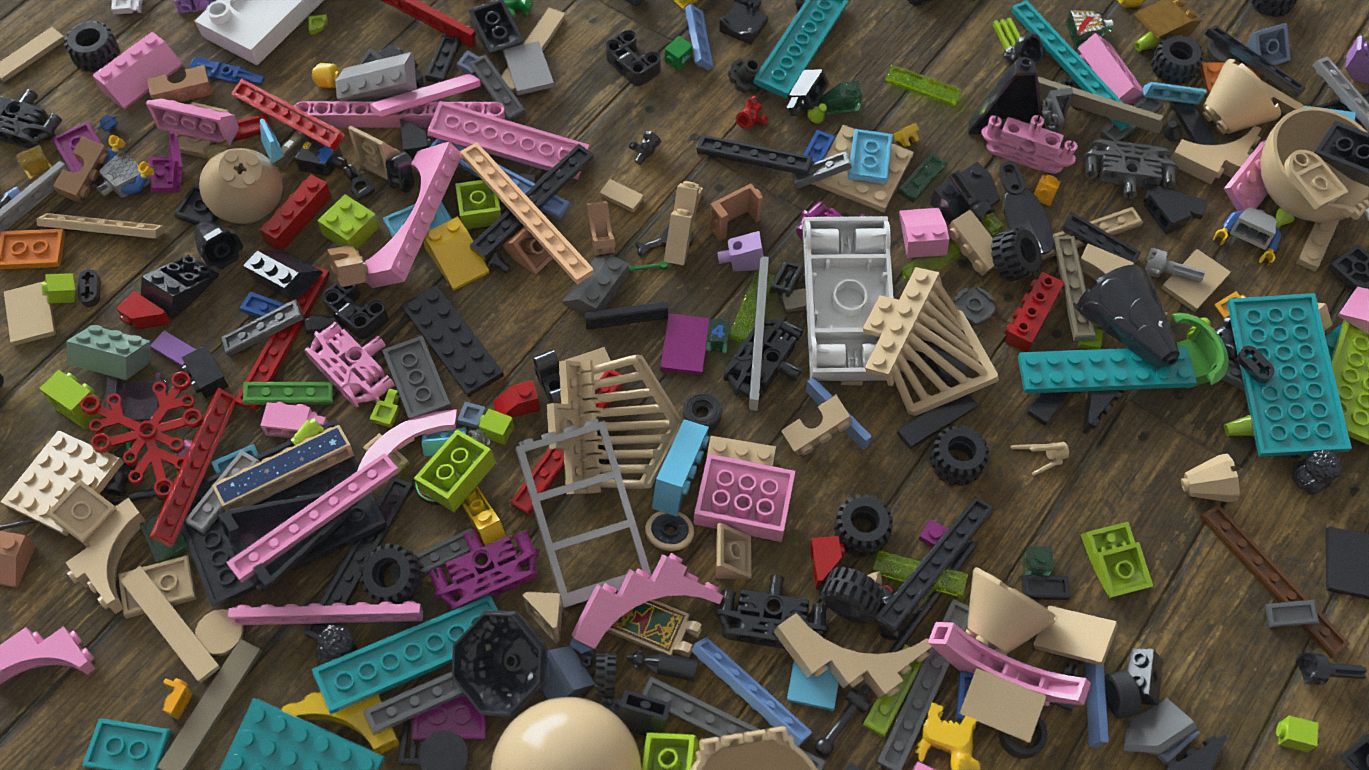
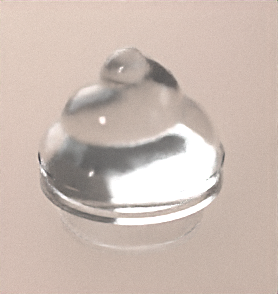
[468,429,490,446]

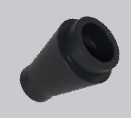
[304,315,335,335]

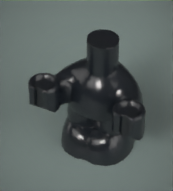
[628,131,662,165]
[103,456,140,496]

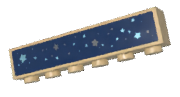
[212,425,354,512]

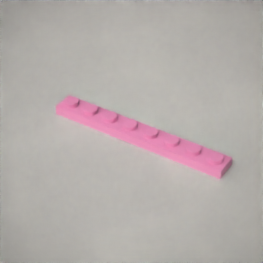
[227,453,399,583]
[228,601,423,625]

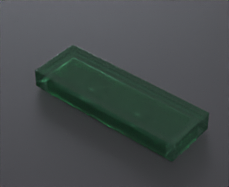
[898,153,947,203]

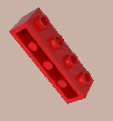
[260,174,332,250]
[1004,272,1064,352]

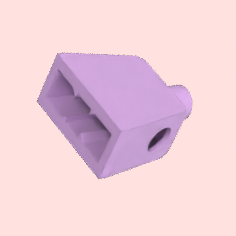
[717,231,764,272]

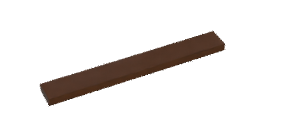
[1200,504,1350,659]

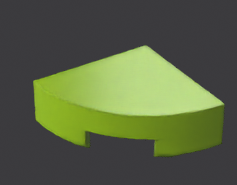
[308,15,328,35]

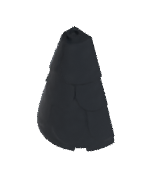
[968,57,1045,135]
[1076,265,1180,369]
[219,492,352,592]

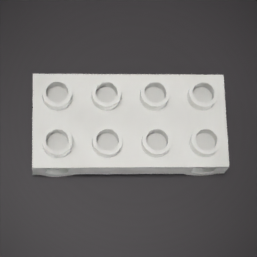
[803,216,894,381]

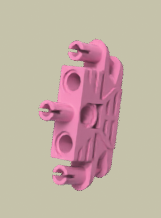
[982,115,1077,174]
[304,322,395,408]

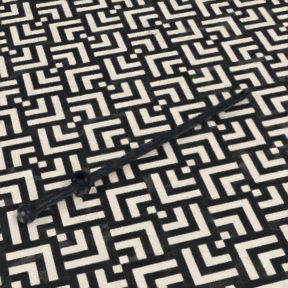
[815,541,976,757]

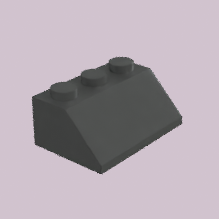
[562,255,629,315]

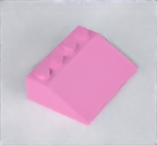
[694,454,795,542]

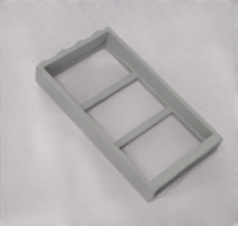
[516,419,652,607]

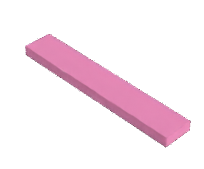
[370,74,481,117]

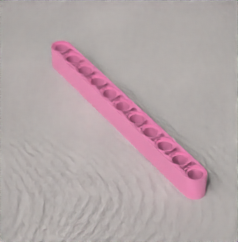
[294,101,506,128]

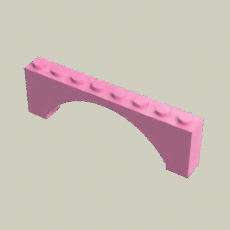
[365,142,461,288]

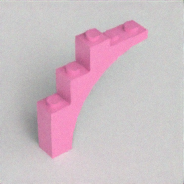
[571,554,723,648]
[928,622,1091,706]

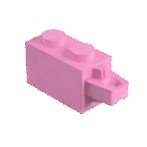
[260,402,328,438]

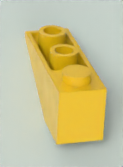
[462,486,506,546]

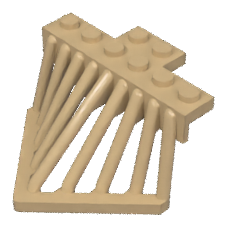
[863,267,999,416]
[547,355,683,494]

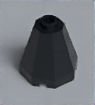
[194,221,243,269]

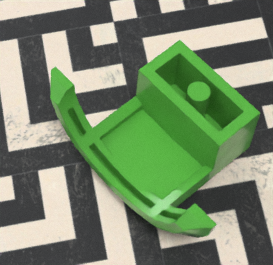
[1171,313,1229,388]

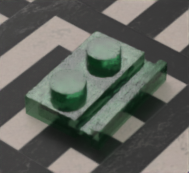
[140,515,189,563]

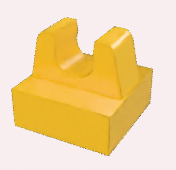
[893,123,919,147]

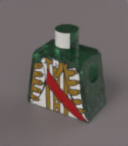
[1066,9,1113,48]

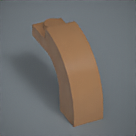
[587,201,616,255]

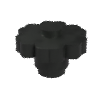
[728,58,762,94]

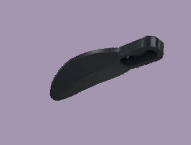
[999,161,1053,255]

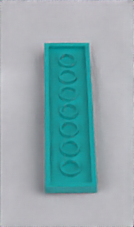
[753,0,848,99]
[1018,346,1197,394]
[312,595,498,715]

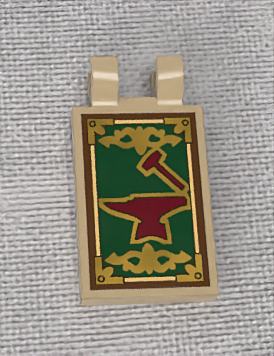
[607,600,702,659]

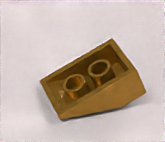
[1134,0,1202,39]

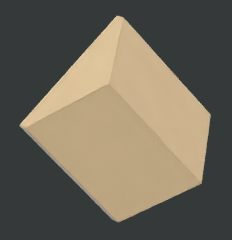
[716,523,751,579]
[523,592,562,644]

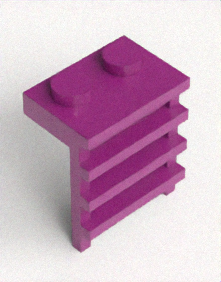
[147,131,183,193]

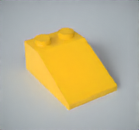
[423,216,490,291]

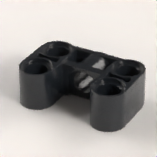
[606,30,661,86]
[322,281,388,339]
[533,350,561,404]

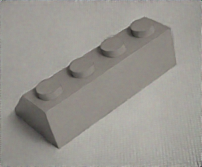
[335,52,417,102]

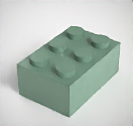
[66,325,150,380]

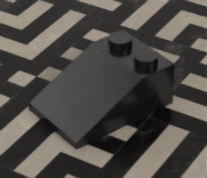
[468,0,525,55]
[1314,121,1369,187]

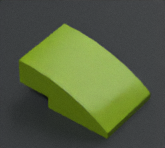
[1080,522,1153,597]

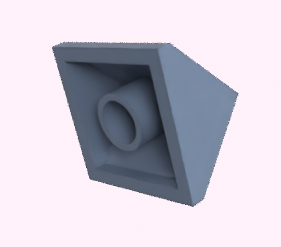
[1246,24,1291,65]
[542,646,595,700]

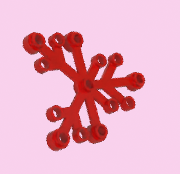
[80,372,202,499]

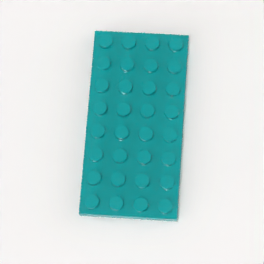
[1227,293,1352,457]

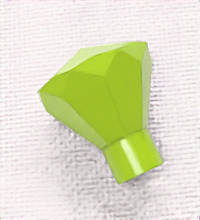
[808,104,827,124]
[1276,208,1295,229]

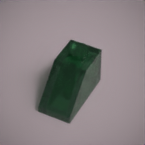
[819,81,862,114]

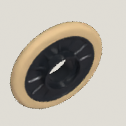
[645,511,694,551]

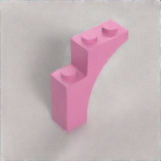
[0,626,96,684]

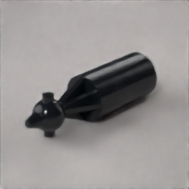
[626,650,698,682]

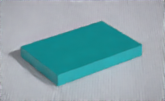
[82,718,172,770]

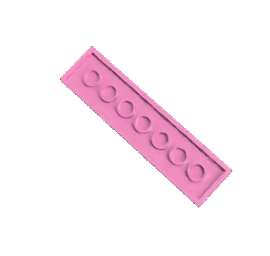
[427,101,589,179]

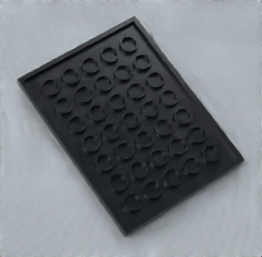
[181,419,387,609]

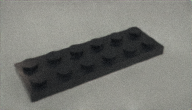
[401,285,504,397]

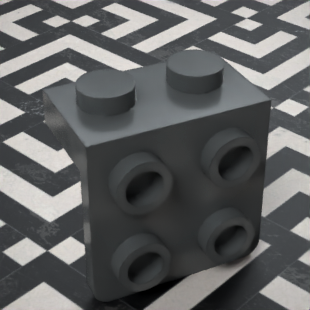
[1042,87,1074,134]

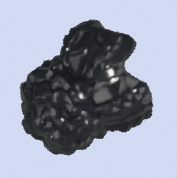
[1292,449,1342,495]
[315,625,358,667]

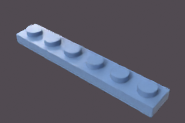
[691,637,812,747]

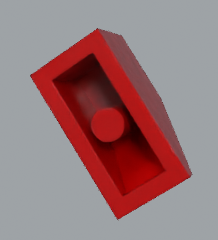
[116,291,171,329]
[493,380,540,418]
[809,536,845,589]

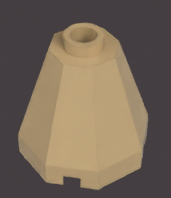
[1181,454,1240,502]

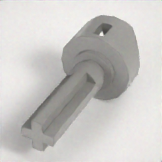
[1145,248,1205,282]

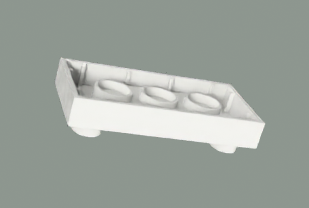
[195,0,324,66]

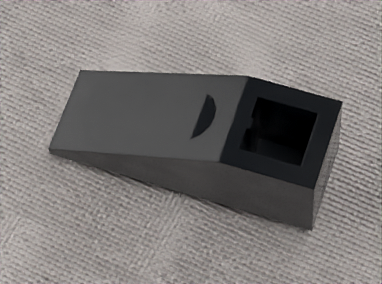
[1083,390,1125,434]
[1164,735,1227,770]

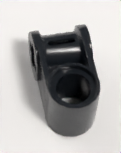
[385,152,414,193]

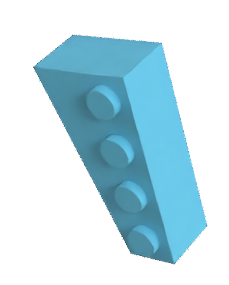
[652,420,710,517]

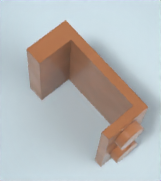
[709,184,763,241]

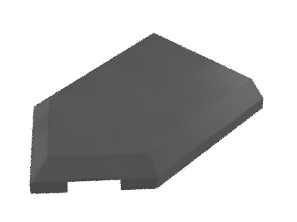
[1124,698,1198,756]

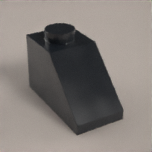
[400,119,432,161]
[1144,193,1192,234]

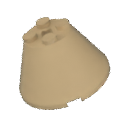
[1202,59,1281,135]
[199,148,283,224]
[965,567,1059,656]

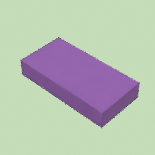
[150,331,196,367]

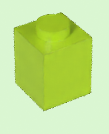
[41,273,75,304]
[478,409,514,445]
[1276,716,1318,752]

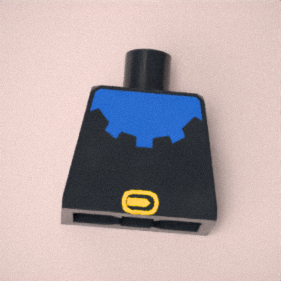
[295,138,347,176]

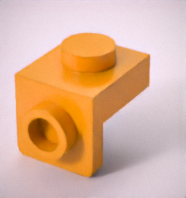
[1034,175,1061,206]

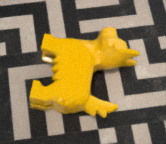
[915,703,981,770]

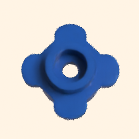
[97,114,118,132]

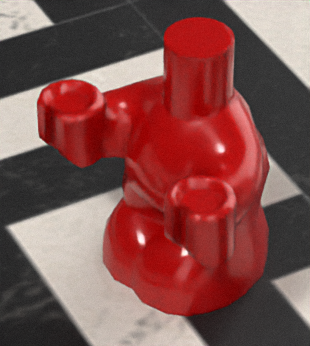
[736,96,769,129]

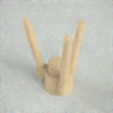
[1011,442,1069,476]

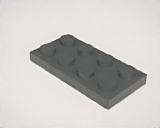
[382,336,451,420]

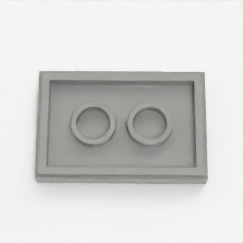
[503,41,554,95]

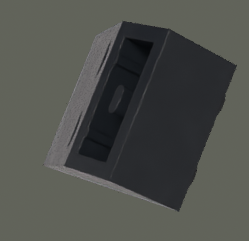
[141,255,219,316]

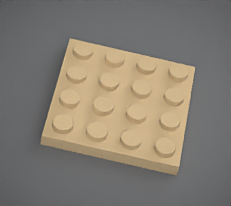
[812,125,914,212]
[1,430,124,536]

